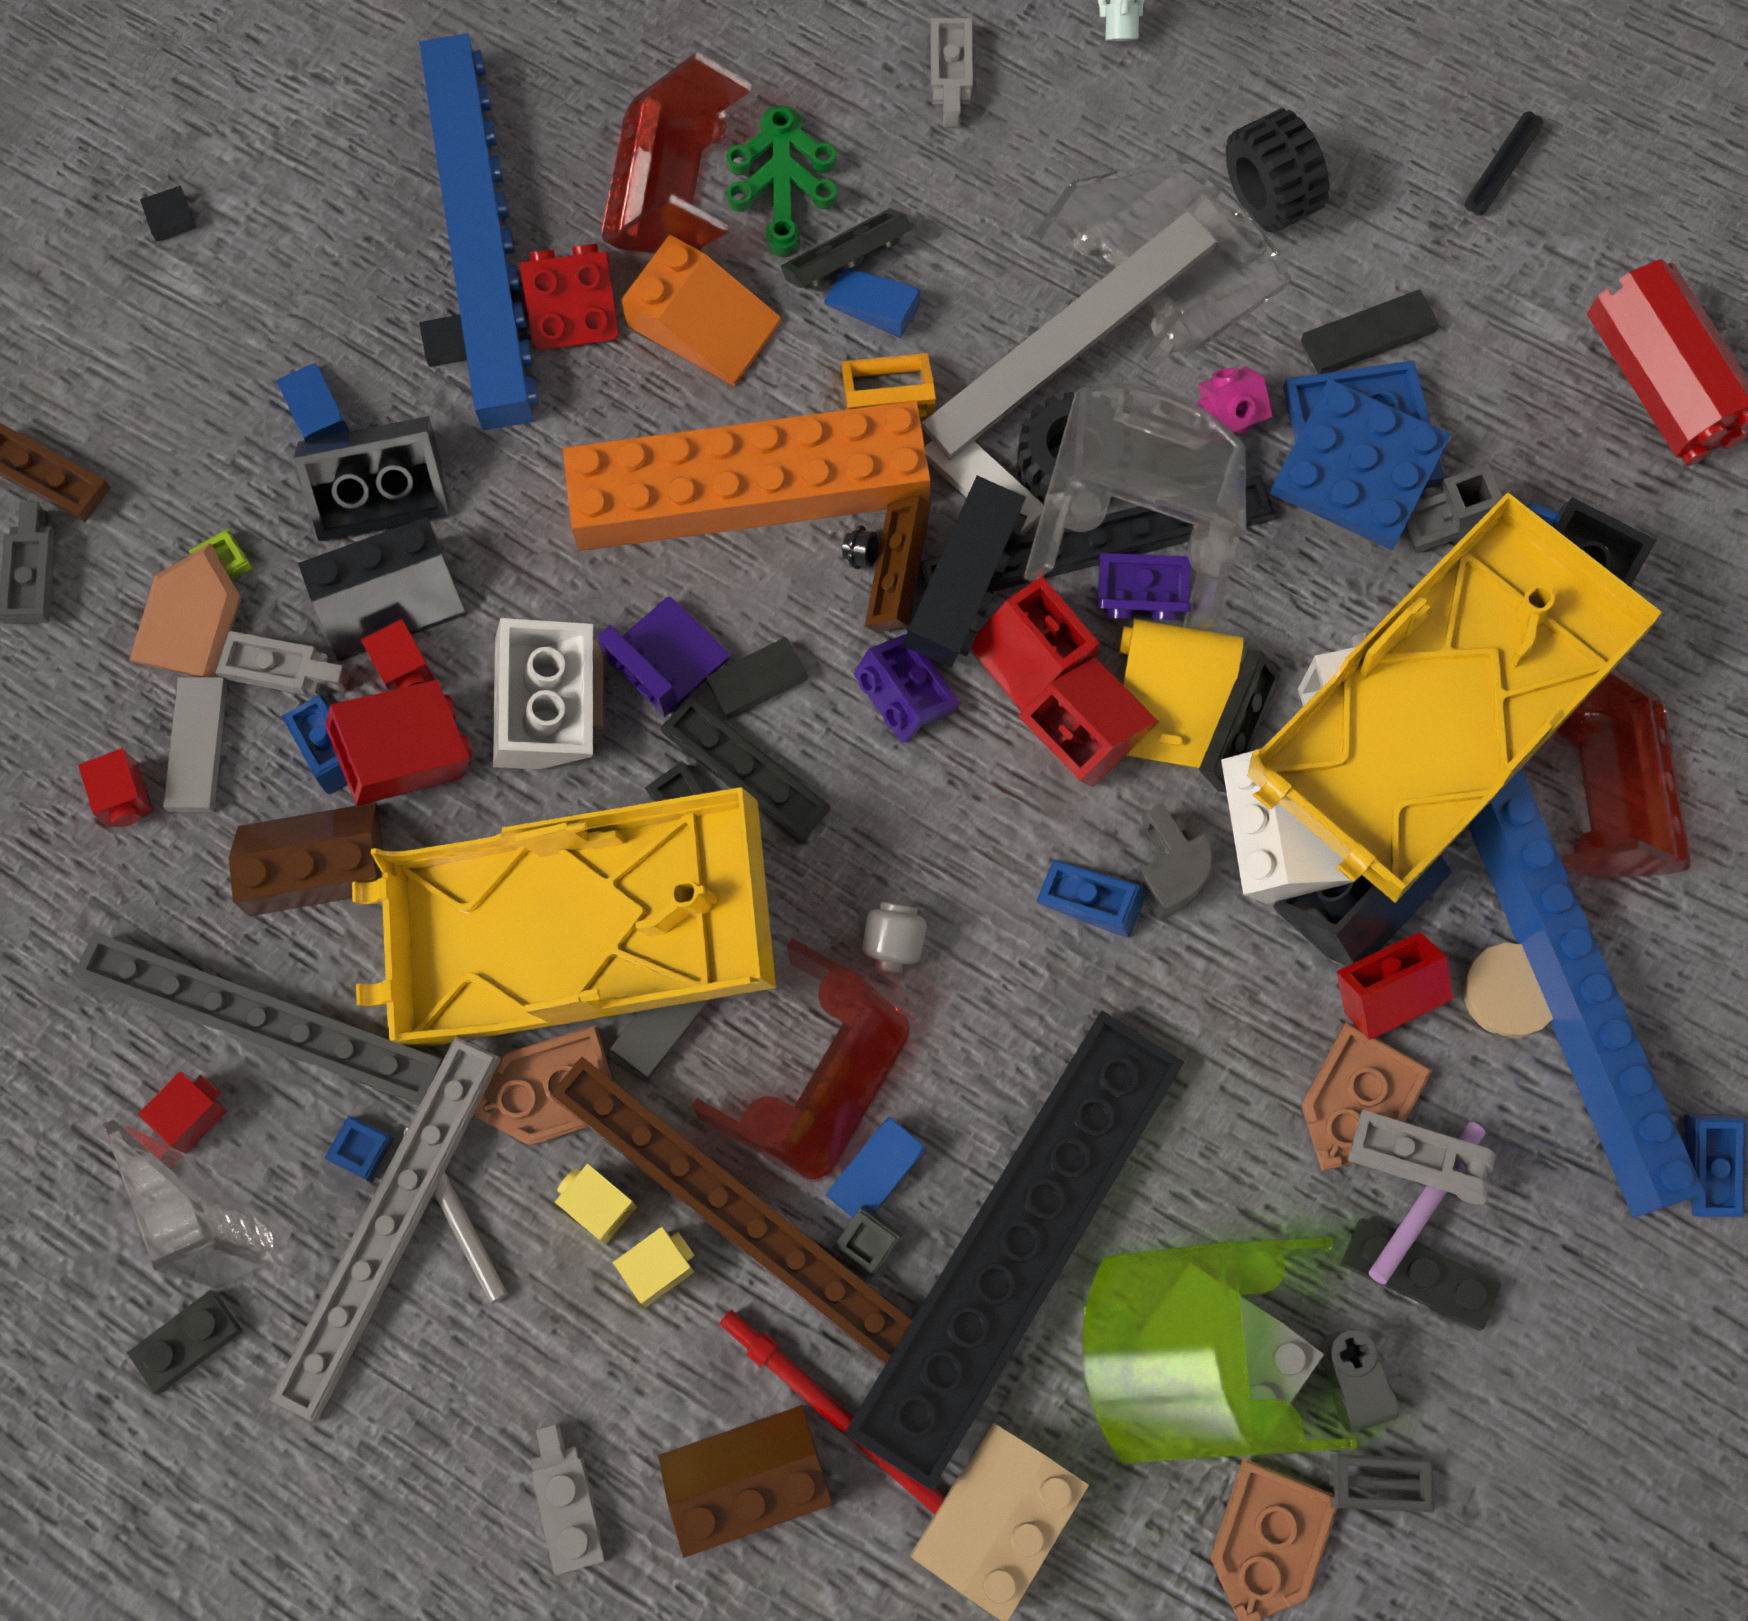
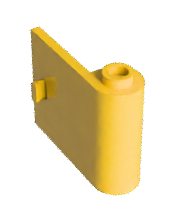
[1119,619,1244,768]

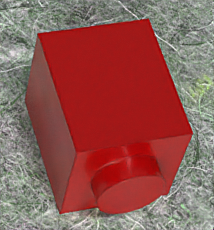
[361,619,435,691]
[78,748,153,828]
[137,1071,228,1154]

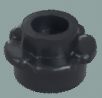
[842,525,879,570]

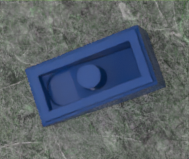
[824,269,920,338]
[276,362,350,440]
[282,693,348,794]
[1036,859,1145,938]
[1685,1114,1745,1217]
[825,1117,926,1219]

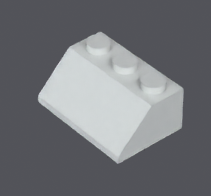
[493,618,593,769]
[1221,749,1353,904]

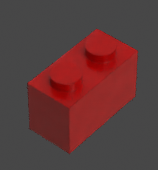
[1336,932,1453,1040]

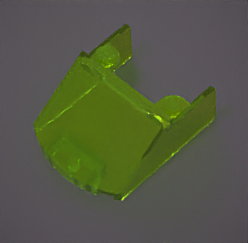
[1081,1237,1357,1464]

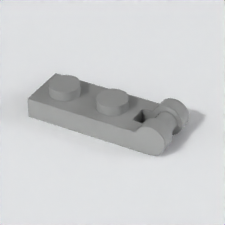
[1348,1110,1496,1204]

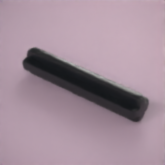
[1465,111,1543,216]

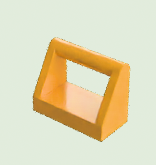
[841,353,936,421]

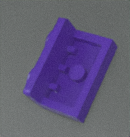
[1096,553,1191,620]

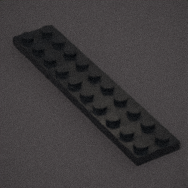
[843,1010,1184,1491]

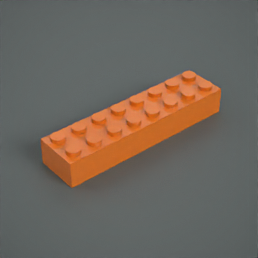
[563,400,930,551]

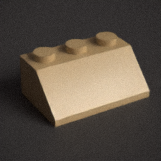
[910,1422,1089,1621]

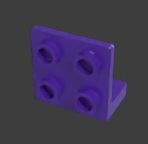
[597,597,729,718]

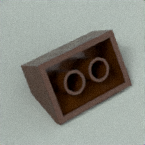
[229,802,383,916]
[658,1405,834,1558]

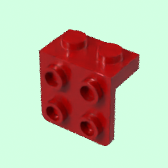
[519,244,619,350]

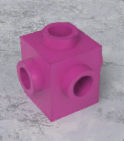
[1197,366,1272,436]

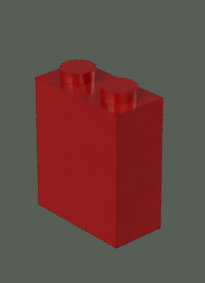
[325,679,472,807]

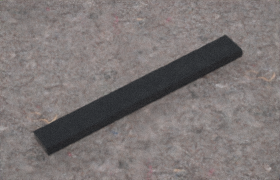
[920,475,1275,592]

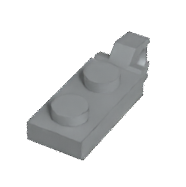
[931,18,973,127]
[215,631,350,695]
[531,1424,607,1576]

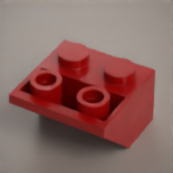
[970,575,1100,712]
[1018,657,1159,787]

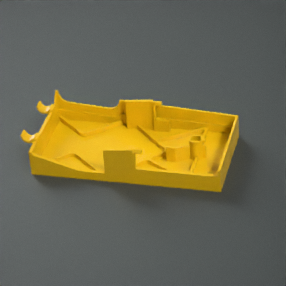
[1247,492,1662,903]
[352,787,776,1049]

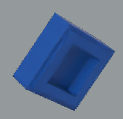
[324,1115,394,1182]

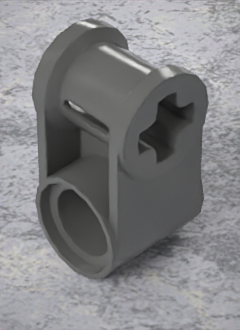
[1320,1330,1399,1434]

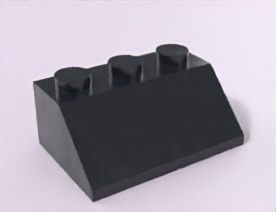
[293,416,450,542]
[298,516,467,661]
[1273,854,1452,966]

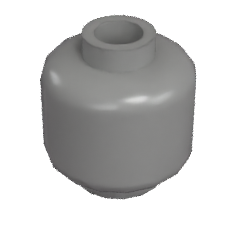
[861,902,927,973]

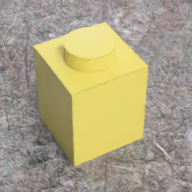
[555,1163,637,1245]
[612,1227,695,1307]

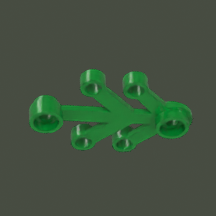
[726,105,837,257]

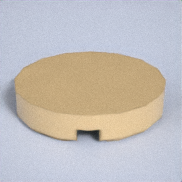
[1463,943,1553,1039]

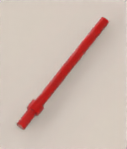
[719,1309,945,1515]

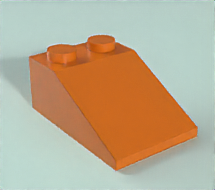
[621,235,782,387]

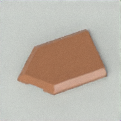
[129,543,242,677]
[1301,1022,1432,1171]
[473,1025,614,1146]
[1210,1458,1337,1621]

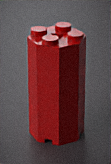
[1587,259,1748,466]

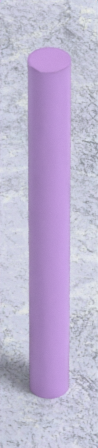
[1368,1122,1486,1284]

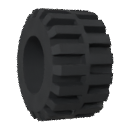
[1225,108,1330,233]
[1016,392,1132,517]

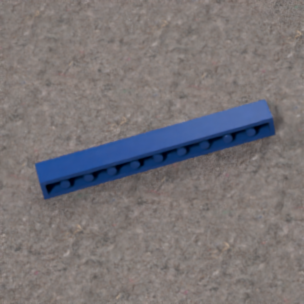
[419,33,539,431]
[1468,769,1705,1218]

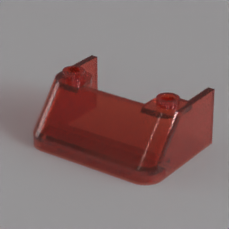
[602,51,752,253]
[1557,668,1691,878]
[692,938,910,1182]

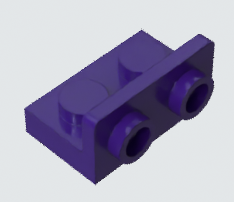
[854,633,961,743]

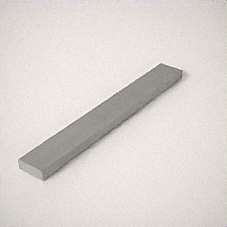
[922,211,1217,460]
[269,1036,501,1422]

